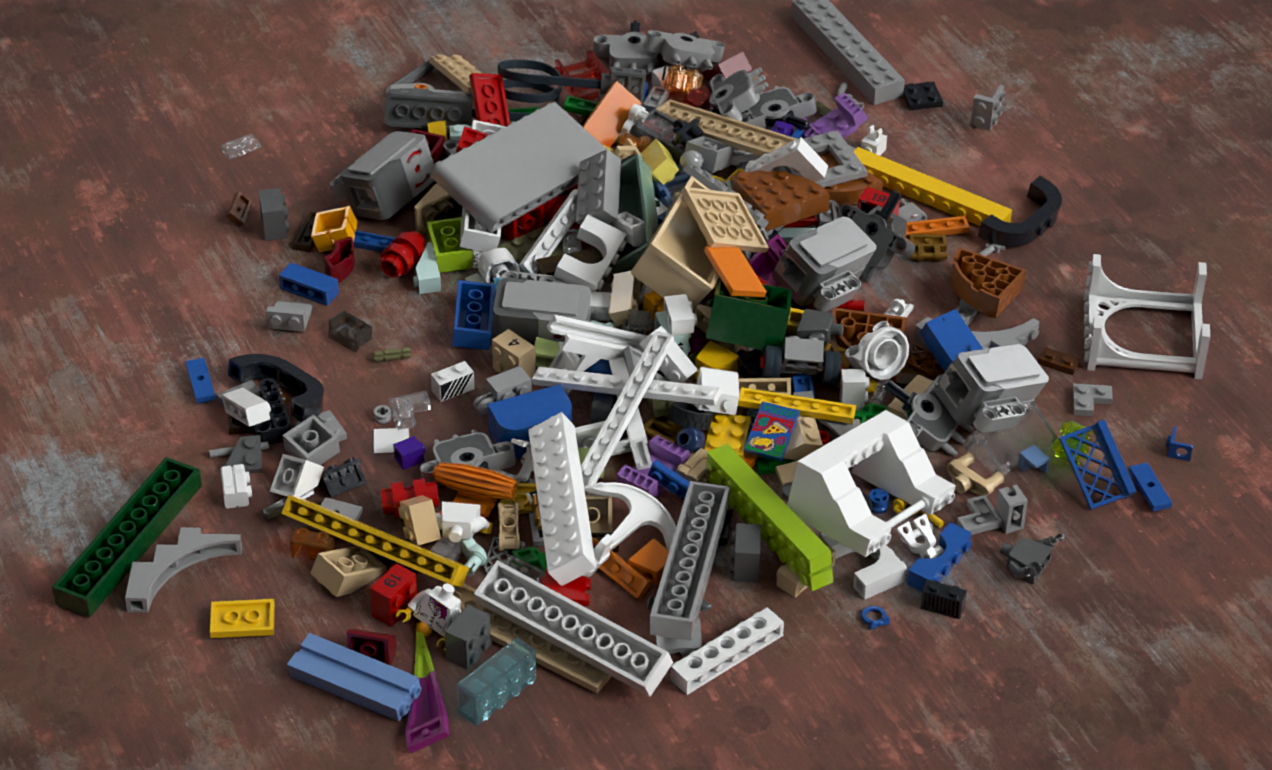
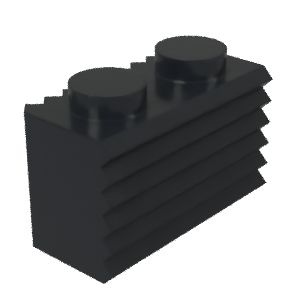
[920,579,967,619]

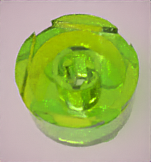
[1052,420,1094,465]

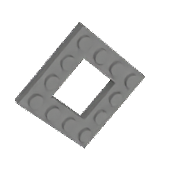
[784,130,868,187]

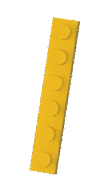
[738,387,856,424]

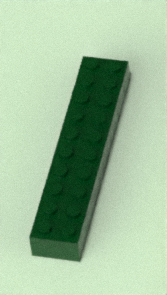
[52,457,202,617]

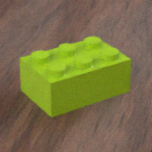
[427,217,473,273]

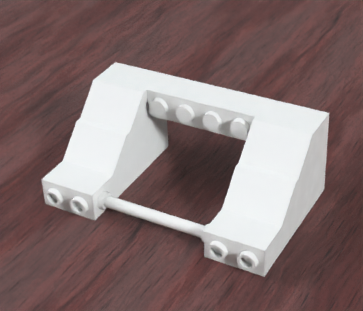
[787,410,956,557]

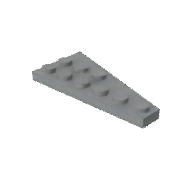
[683,164,769,228]

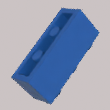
[279,263,339,306]

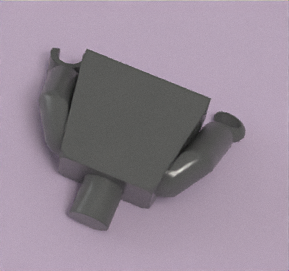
[797,309,844,345]
[1000,533,1065,584]

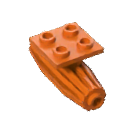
[433,462,517,517]

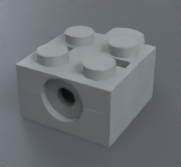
[473,366,532,415]

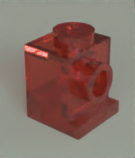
[682,85,712,108]

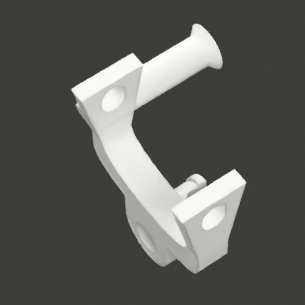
[617,104,649,152]
[496,438,534,483]
[895,514,944,559]

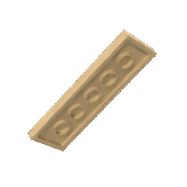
[430,54,482,94]

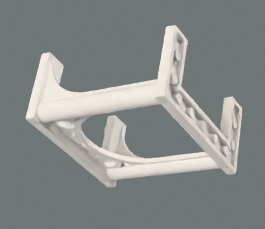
[1084,254,1210,379]

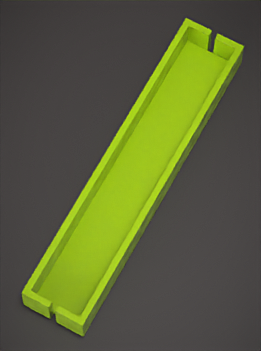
[706,443,833,591]

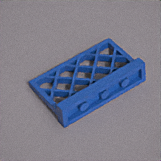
[1059,419,1136,510]

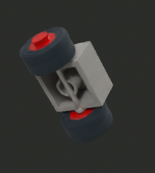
[759,336,843,386]

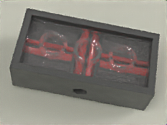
[631,109,703,165]

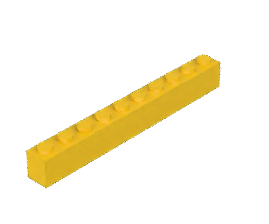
[853,147,1012,227]
[281,495,470,587]

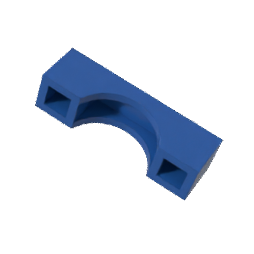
[907,522,972,591]

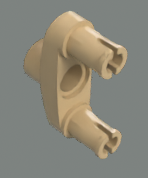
[947,452,1004,496]

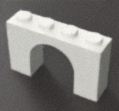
[745,138,828,182]
[554,214,627,291]
[820,533,907,600]

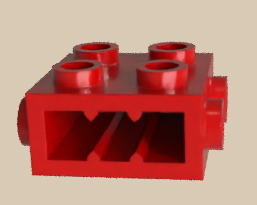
[541,568,591,607]

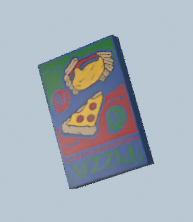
[744,401,800,462]

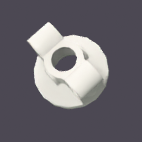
[845,321,909,380]

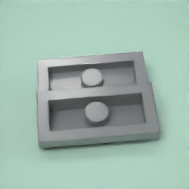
[656,618,702,657]

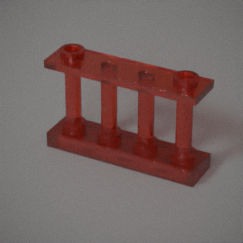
[554,50,610,100]

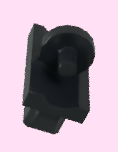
[671,118,704,148]

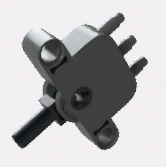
[838,190,915,282]

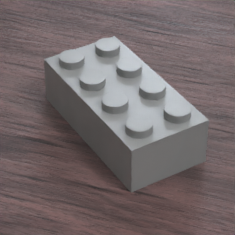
[576,149,621,225]

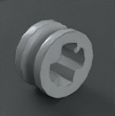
[374,405,392,424]

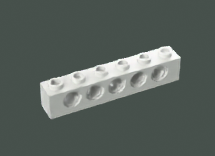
[671,607,784,695]

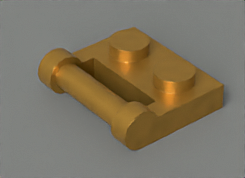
[643,415,685,445]

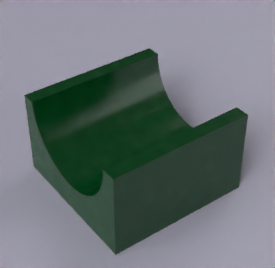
[706,276,792,350]

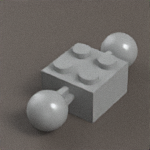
[680,136,736,173]

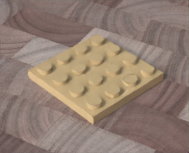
[681,187,769,253]

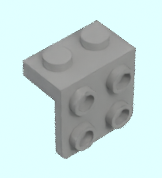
[970,85,1006,131]
[266,301,312,332]

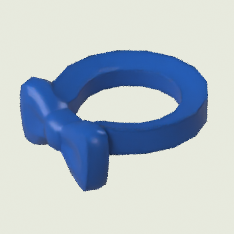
[861,606,890,630]

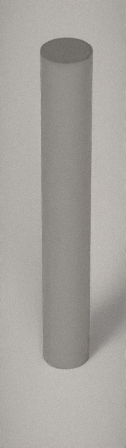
[209,441,269,458]

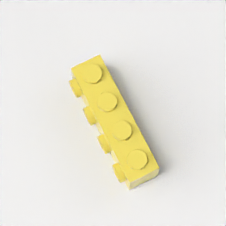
[641,139,679,185]

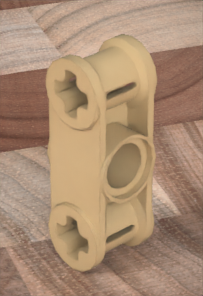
[498,502,520,551]

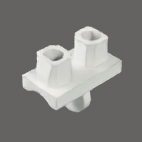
[884,298,914,317]

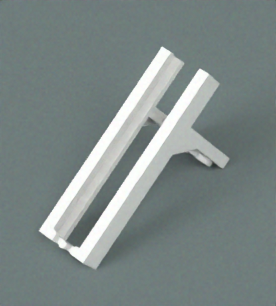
[547,315,662,396]
[575,357,652,471]

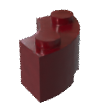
[324,237,355,283]

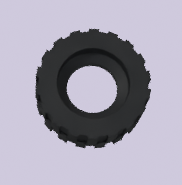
[668,402,713,430]

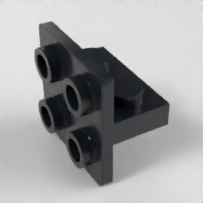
[319,457,367,498]

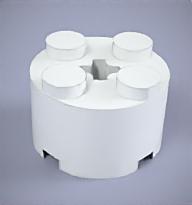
[478,248,521,284]

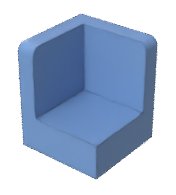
[1018,445,1050,473]

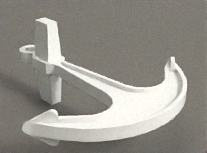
[583,482,676,578]

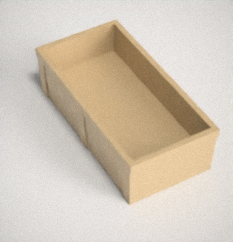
[630,176,719,309]

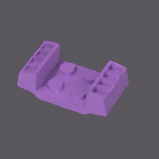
[795,93,868,139]
[616,435,690,498]

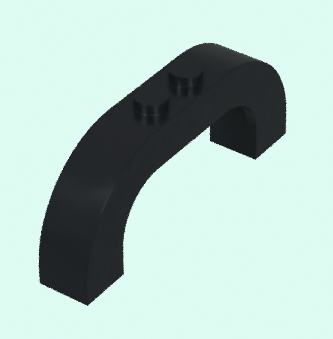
[978,176,1062,247]
[228,354,324,422]

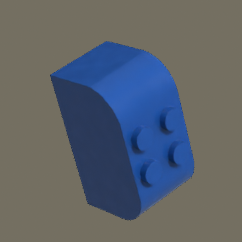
[487,384,572,458]

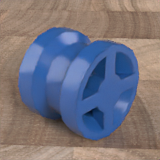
[869,489,889,514]

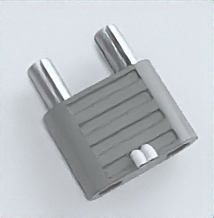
[898,198,927,222]

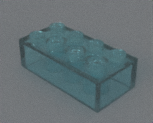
[457,637,536,726]

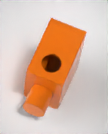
[628,538,669,586]

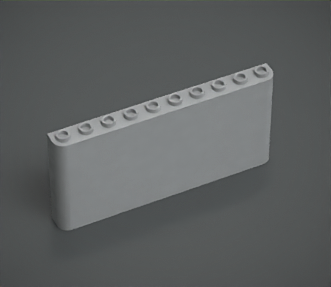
[431,102,608,233]

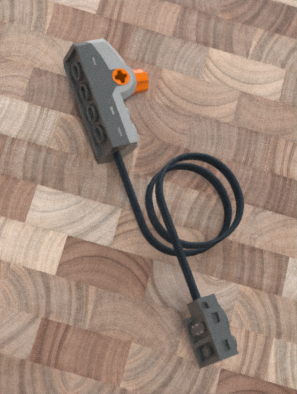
[384,59,646,131]

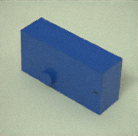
[452,280,495,350]
[919,309,983,371]

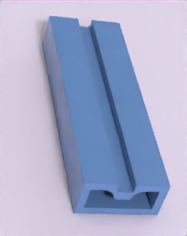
[287,633,421,721]

